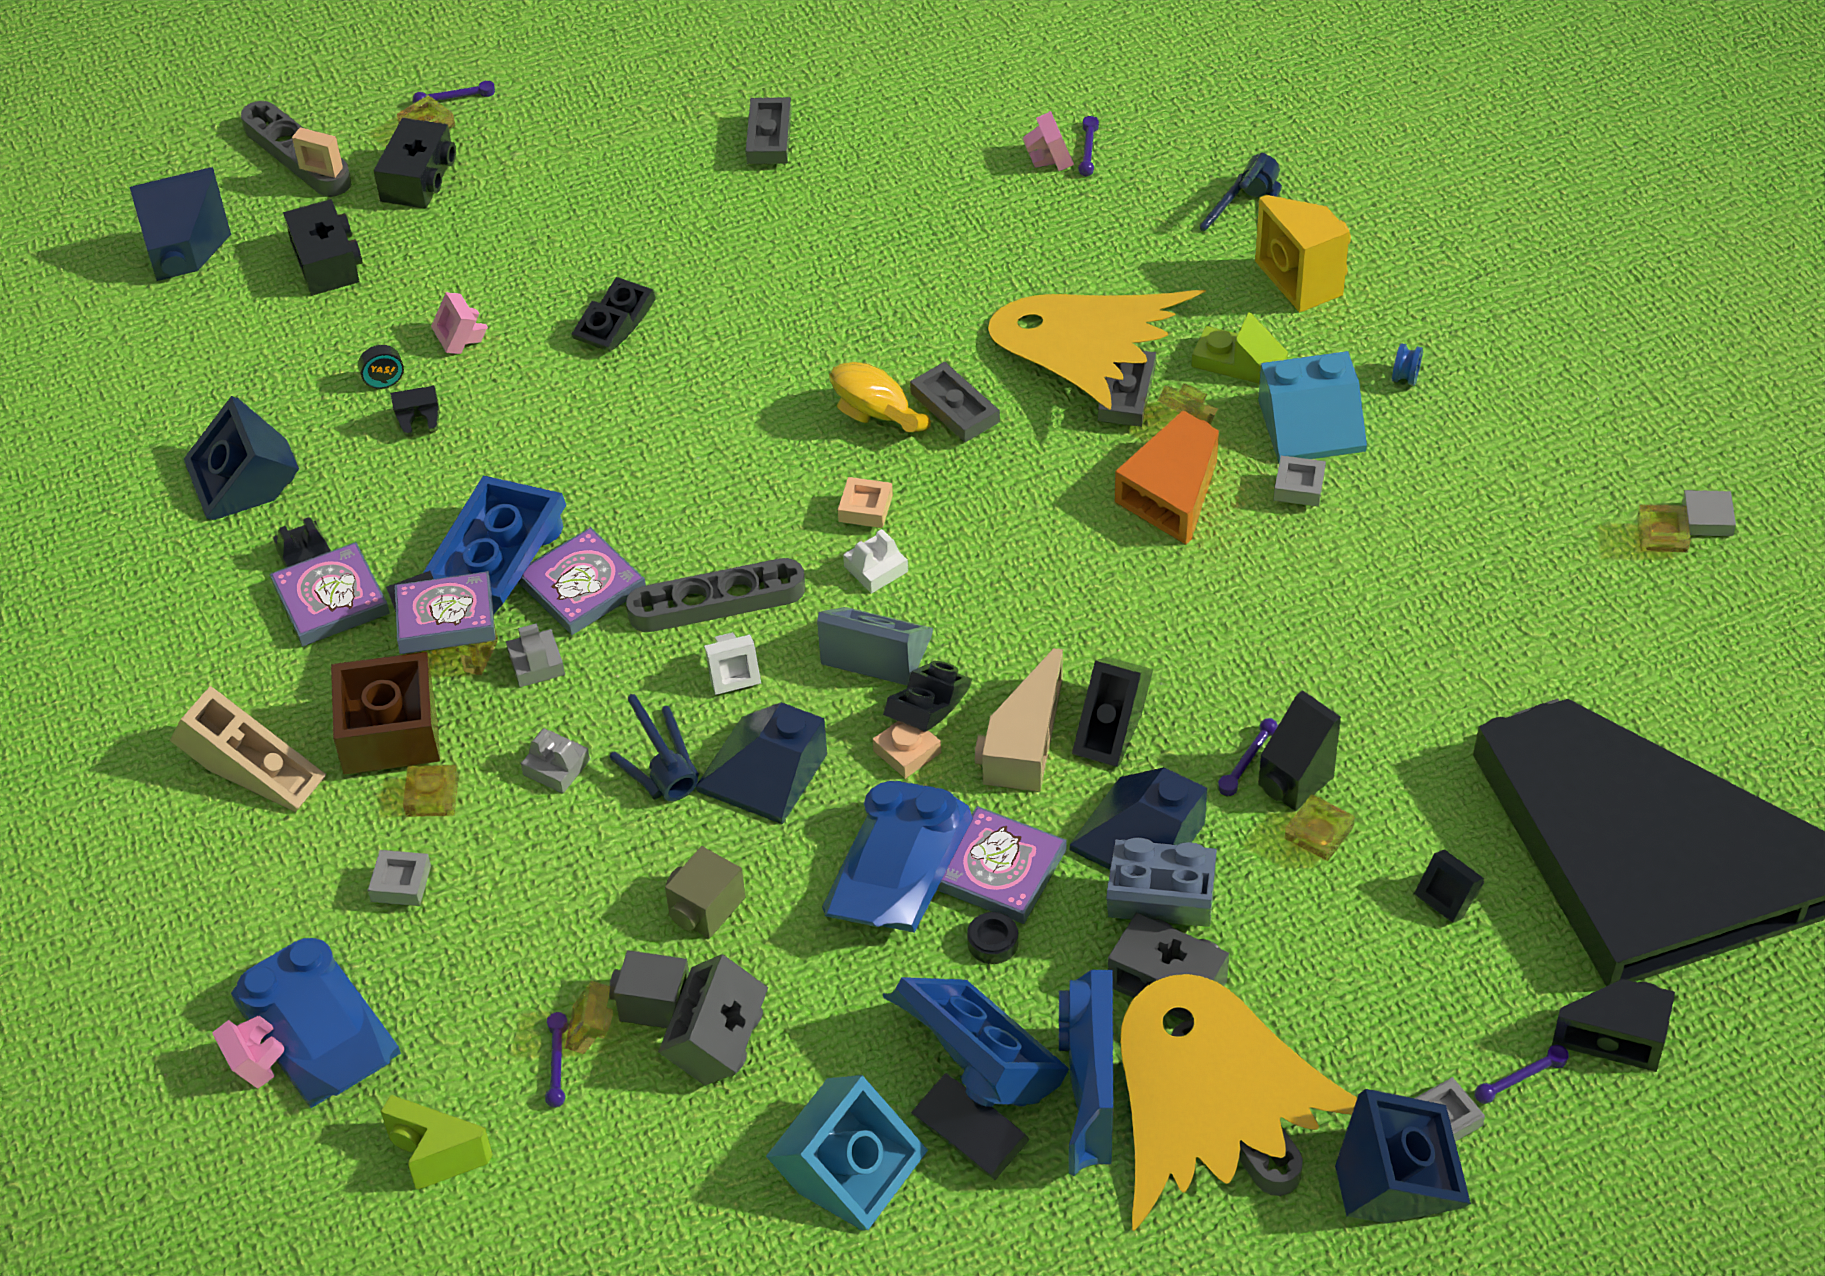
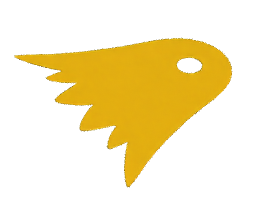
[988,290,1206,410]
[1121,974,1357,1231]

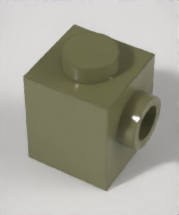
[665,846,746,939]

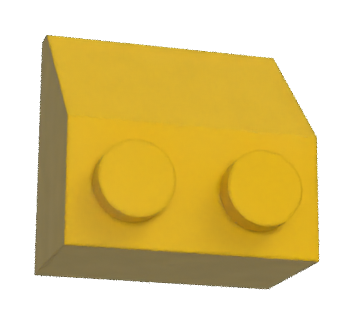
[1255,195,1351,313]

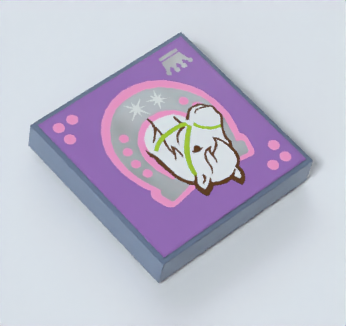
[518,527,646,635]
[270,542,390,647]
[395,571,496,654]
[937,806,1067,924]

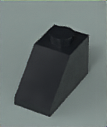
[1072,657,1153,767]
[1258,690,1341,811]
[1552,979,1675,1072]

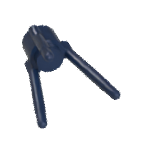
[1200,153,1282,231]
[609,694,700,802]

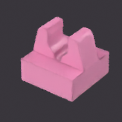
[1023,111,1074,171]
[431,292,488,354]
[212,1016,284,1089]

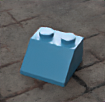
[1258,351,1367,463]
[766,1075,928,1230]

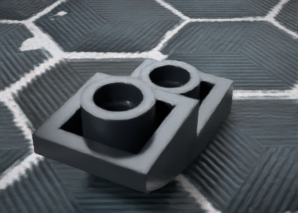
[572,277,656,352]
[883,661,972,732]
[911,1073,1030,1180]

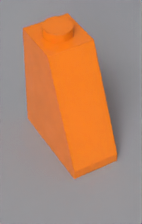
[1115,410,1219,545]

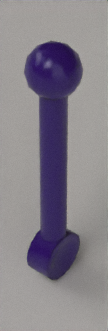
[412,81,495,107]
[1078,116,1099,177]
[1218,718,1278,796]
[545,1012,569,1108]
[1475,1045,1569,1104]

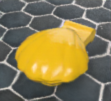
[829,362,931,432]

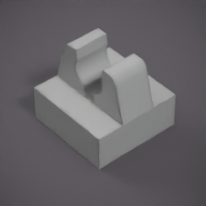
[506,623,565,687]
[521,728,590,793]

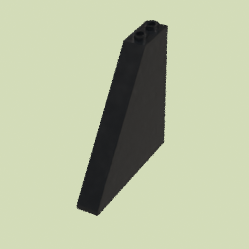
[1473,699,1825,986]

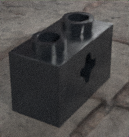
[373,118,456,209]
[283,199,363,296]

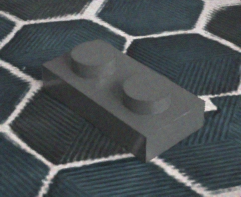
[746,97,792,164]
[1098,351,1156,427]
[910,362,1000,442]

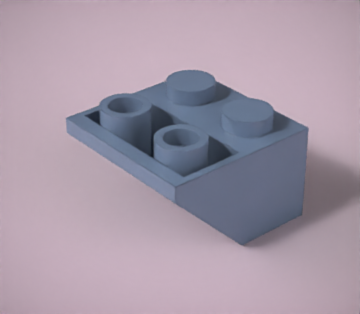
[1107,838,1217,927]

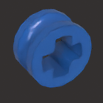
[1392,343,1423,386]

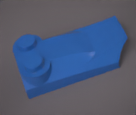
[423,475,566,614]
[822,781,973,933]
[231,938,401,1108]
[1059,970,1113,1176]
[883,977,1069,1107]

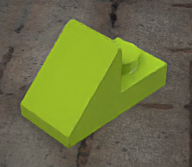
[1191,312,1288,384]
[381,1095,493,1189]

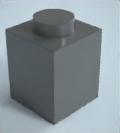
[609,950,689,1028]

